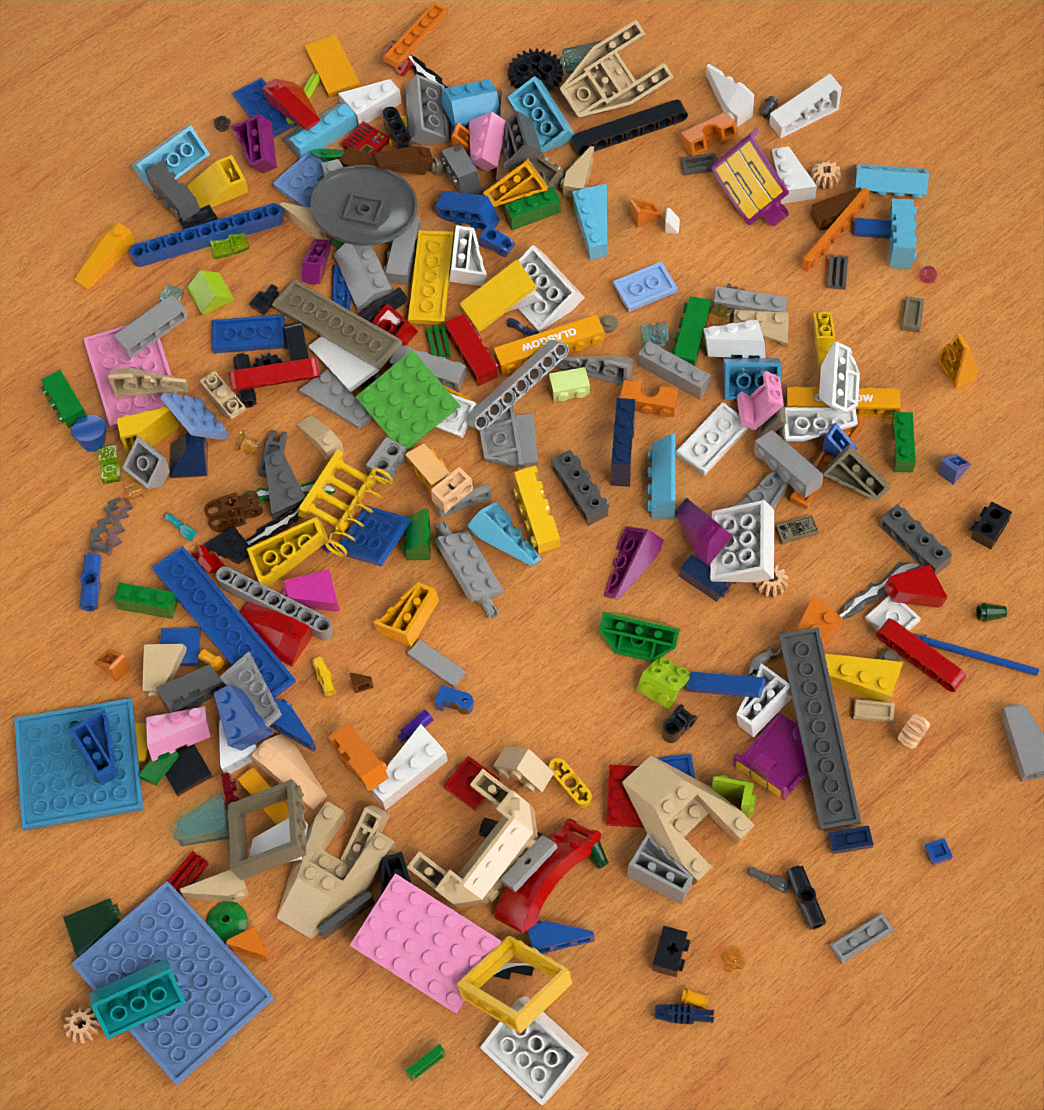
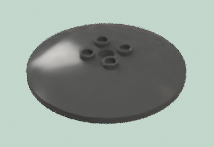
[311,165,417,246]

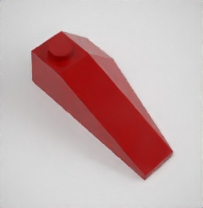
[262,79,320,131]
[372,304,419,357]
[240,601,313,667]

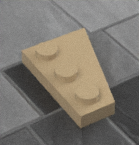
[733,309,789,347]

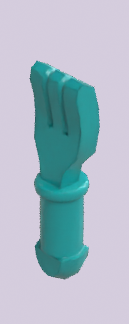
[165,513,197,542]

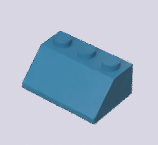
[440,79,501,127]
[723,358,781,400]

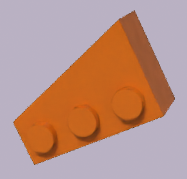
[796,594,843,646]
[328,723,389,791]

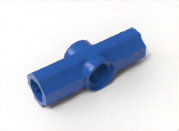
[80,553,102,612]

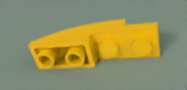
[813,312,836,374]

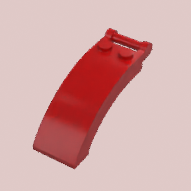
[494,818,601,933]

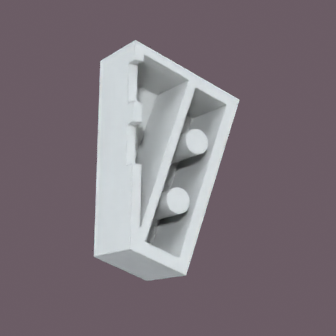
[338,79,402,126]
[449,226,487,286]
[704,320,766,359]
[737,663,792,737]

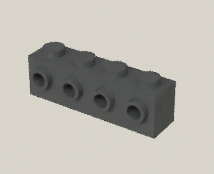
[551,450,610,526]
[879,504,952,575]

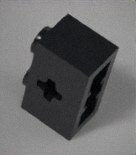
[652,926,690,978]

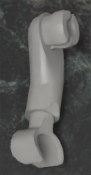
[748,643,781,677]

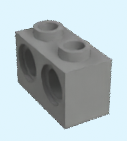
[366,437,407,481]

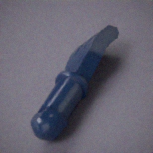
[507,318,540,336]

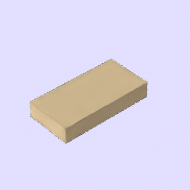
[853,699,895,723]

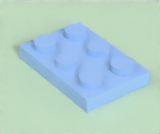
[613,261,678,312]

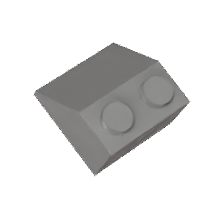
[122,437,170,489]

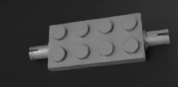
[435,521,504,619]

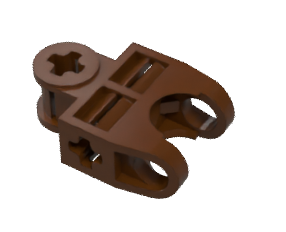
[204,492,263,532]

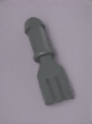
[747,867,790,894]

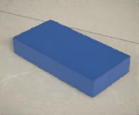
[854,218,891,239]

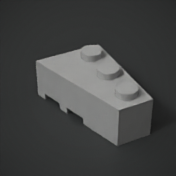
[627,833,694,905]

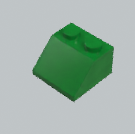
[402,508,431,560]

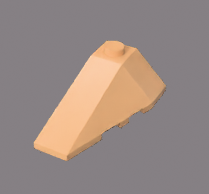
[251,734,327,811]

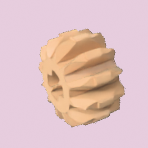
[811,160,841,190]
[755,565,788,598]
[898,714,930,749]
[63,1007,100,1044]

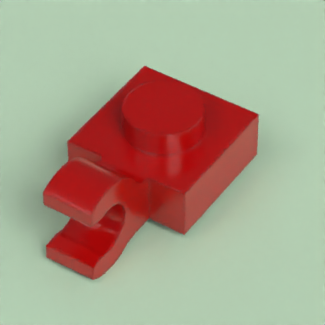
[192,545,225,574]

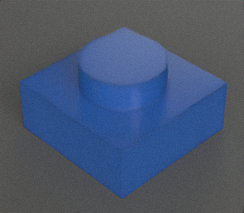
[924,838,953,865]

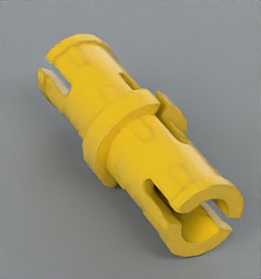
[312,657,337,697]

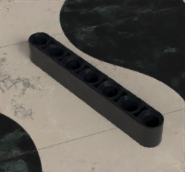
[571,99,688,156]

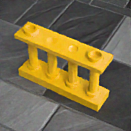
[298,449,377,537]

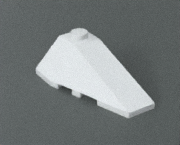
[706,64,754,127]

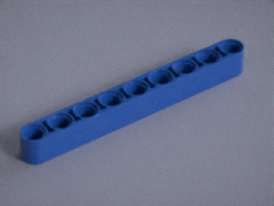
[129,203,284,267]

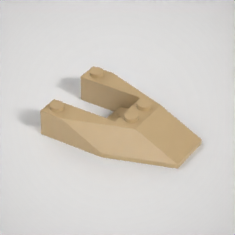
[560,20,674,118]
[622,755,755,885]
[276,801,397,940]

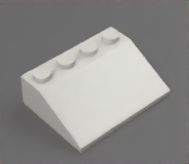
[518,245,585,332]
[710,500,774,582]
[480,996,589,1106]

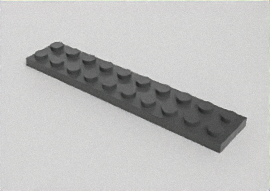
[779,627,861,831]

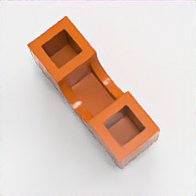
[680,112,738,156]
[620,380,679,417]

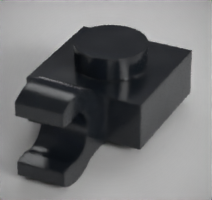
[249,284,279,315]

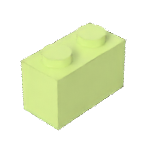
[549,367,590,402]

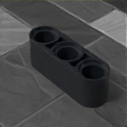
[383,106,412,149]
[284,322,309,361]

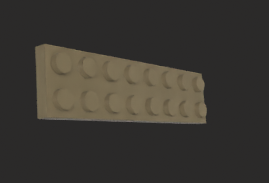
[271,279,402,370]

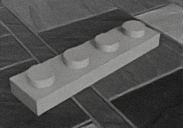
[713,286,787,312]

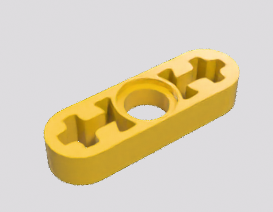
[549,758,592,808]

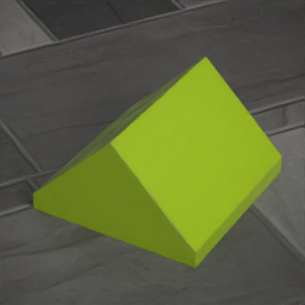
[187,270,235,315]

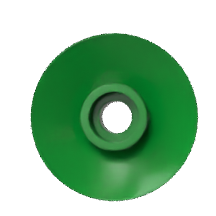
[311,149,345,162]
[207,902,248,942]

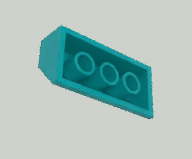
[88,958,186,1040]

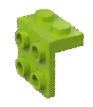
[636,657,691,710]
[712,775,756,818]

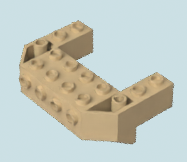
[407,769,538,908]

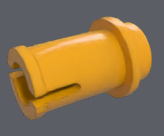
[198,649,224,670]
[681,988,709,1009]

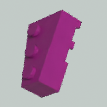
[231,114,277,173]

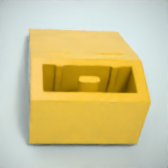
[187,155,248,209]
[117,406,179,455]

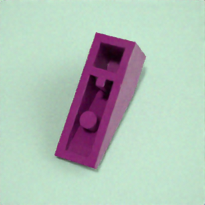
[302,239,332,285]

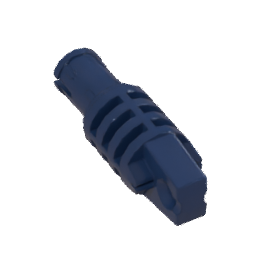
[654,1004,714,1025]

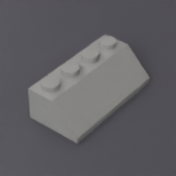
[405,74,450,146]
[333,243,391,311]

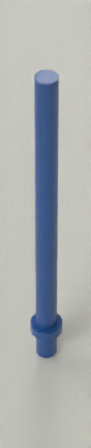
[913,633,1039,676]

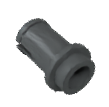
[760,96,778,119]

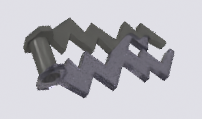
[90,497,133,556]

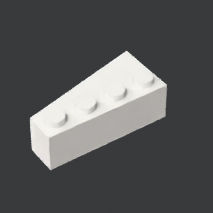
[371,724,448,810]

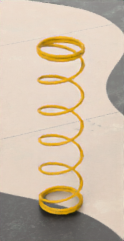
[325,468,393,557]

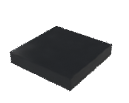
[165,744,213,796]

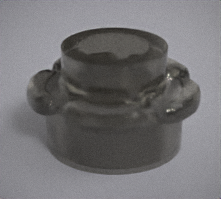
[213,116,230,132]

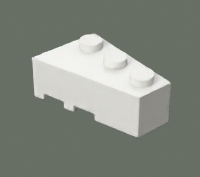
[770,146,817,204]

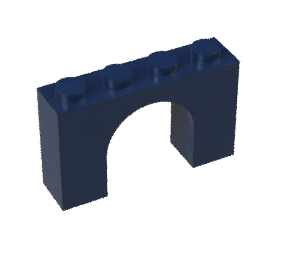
[611,398,635,487]
[679,554,737,602]

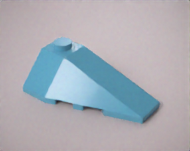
[467,502,542,566]

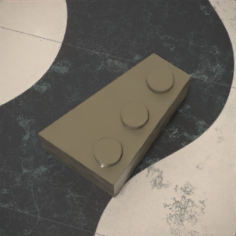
[822,444,891,501]

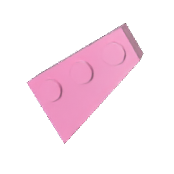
[469,112,506,171]
[146,706,211,762]

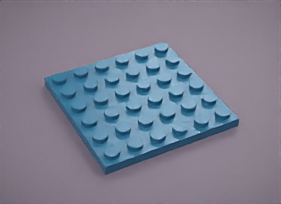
[14,698,144,831]

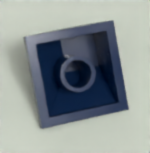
[170,434,208,478]

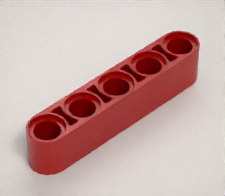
[228,358,320,391]
[876,618,966,692]

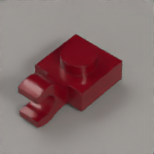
[221,772,239,810]

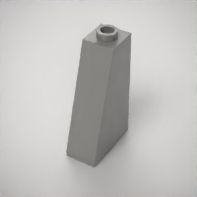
[1001,704,1044,782]

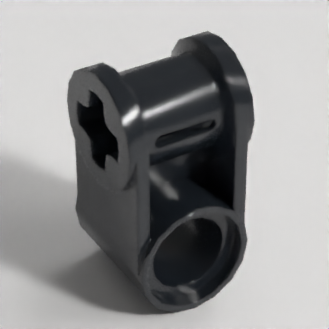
[662,704,698,743]

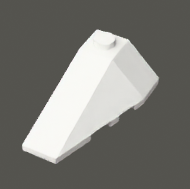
[779,407,858,441]

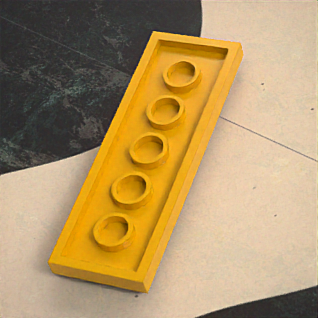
[408,230,454,325]

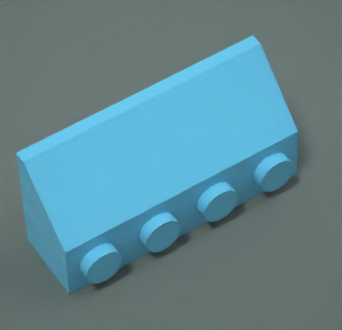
[507,76,575,153]
[282,103,358,159]
[131,125,210,191]
[855,164,929,198]
[648,434,675,519]

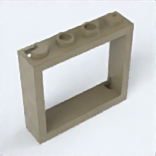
[228,779,307,880]

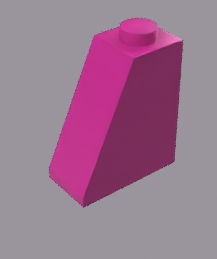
[282,569,340,612]

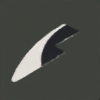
[493,963,534,980]

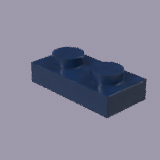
[828,826,874,854]

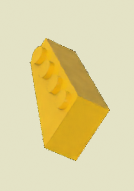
[513,466,560,553]
[247,517,329,587]

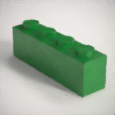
[671,296,711,366]

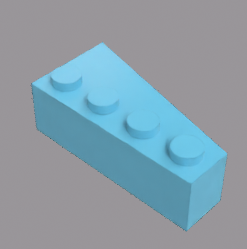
[572,184,607,260]
[889,199,917,269]

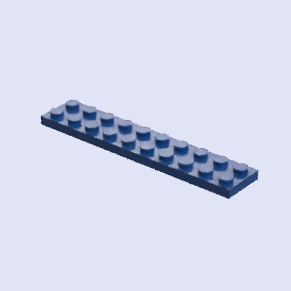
[152,546,296,698]

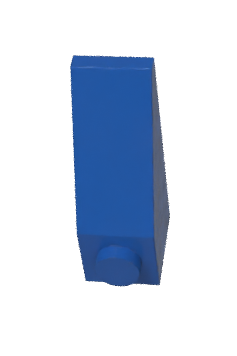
[269,698,316,752]
[528,921,594,954]

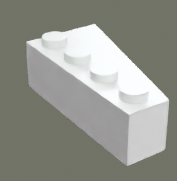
[769,74,842,138]

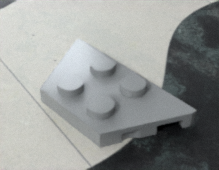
[480,405,525,468]

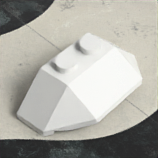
[819,342,860,413]

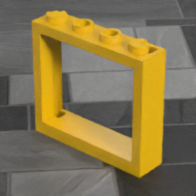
[457,936,572,1033]

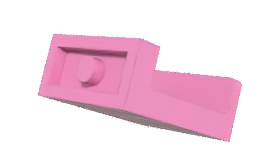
[737,371,784,430]

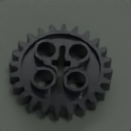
[508,48,563,92]

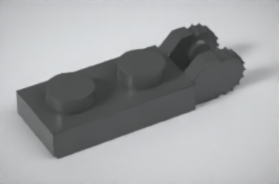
[258,430,287,477]

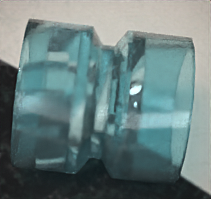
[640,322,669,347]

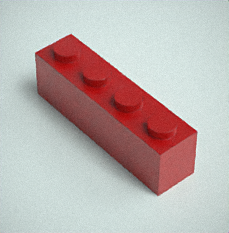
[444,314,499,386]

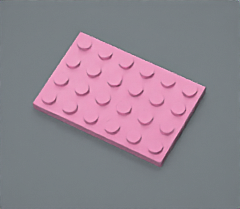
[83,324,178,430]
[350,874,501,1014]

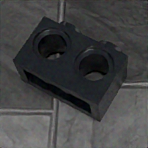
[971,501,1012,550]

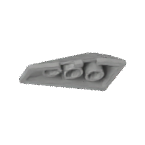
[557,355,634,386]

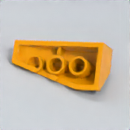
[74,222,136,290]
[938,333,978,389]

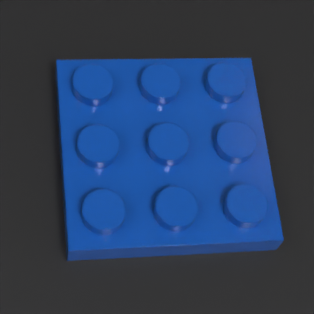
[335,505,411,567]

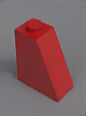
[884,565,948,608]

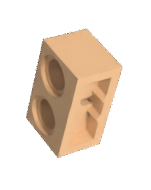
[431,467,473,513]

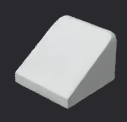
[665,208,680,234]

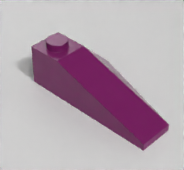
[675,498,733,566]
[605,526,664,600]

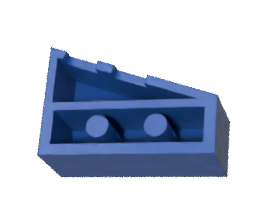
[435,191,500,230]
[214,684,274,751]
[69,710,119,785]

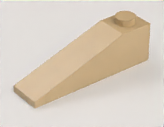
[108,367,189,397]

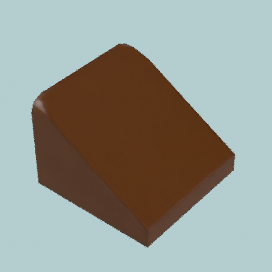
[349,673,374,693]

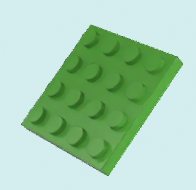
[356,349,461,452]

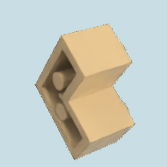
[493,746,554,793]

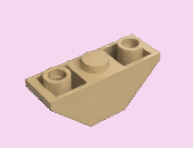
[200,371,246,419]

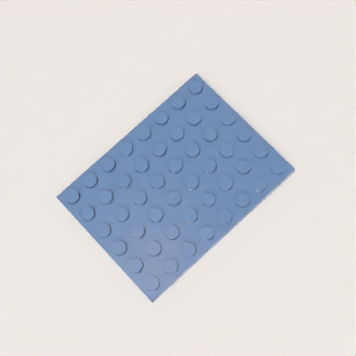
[71,881,274,1086]

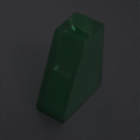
[63,898,122,957]

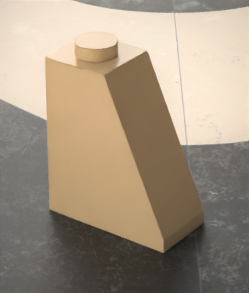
[143,644,187,697]

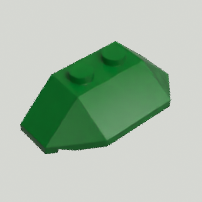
[599,612,680,662]

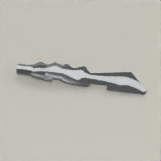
[838,562,920,620]

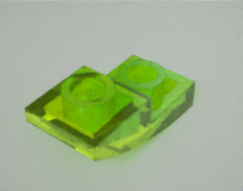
[210,233,250,260]
[98,445,122,484]

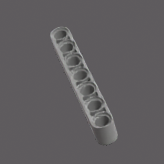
[466,340,569,431]
[216,567,333,640]

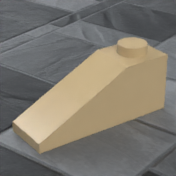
[560,146,594,198]
[280,202,328,240]
[296,415,344,462]
[340,805,391,867]
[180,870,249,902]

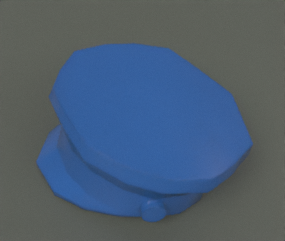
[71,414,107,452]

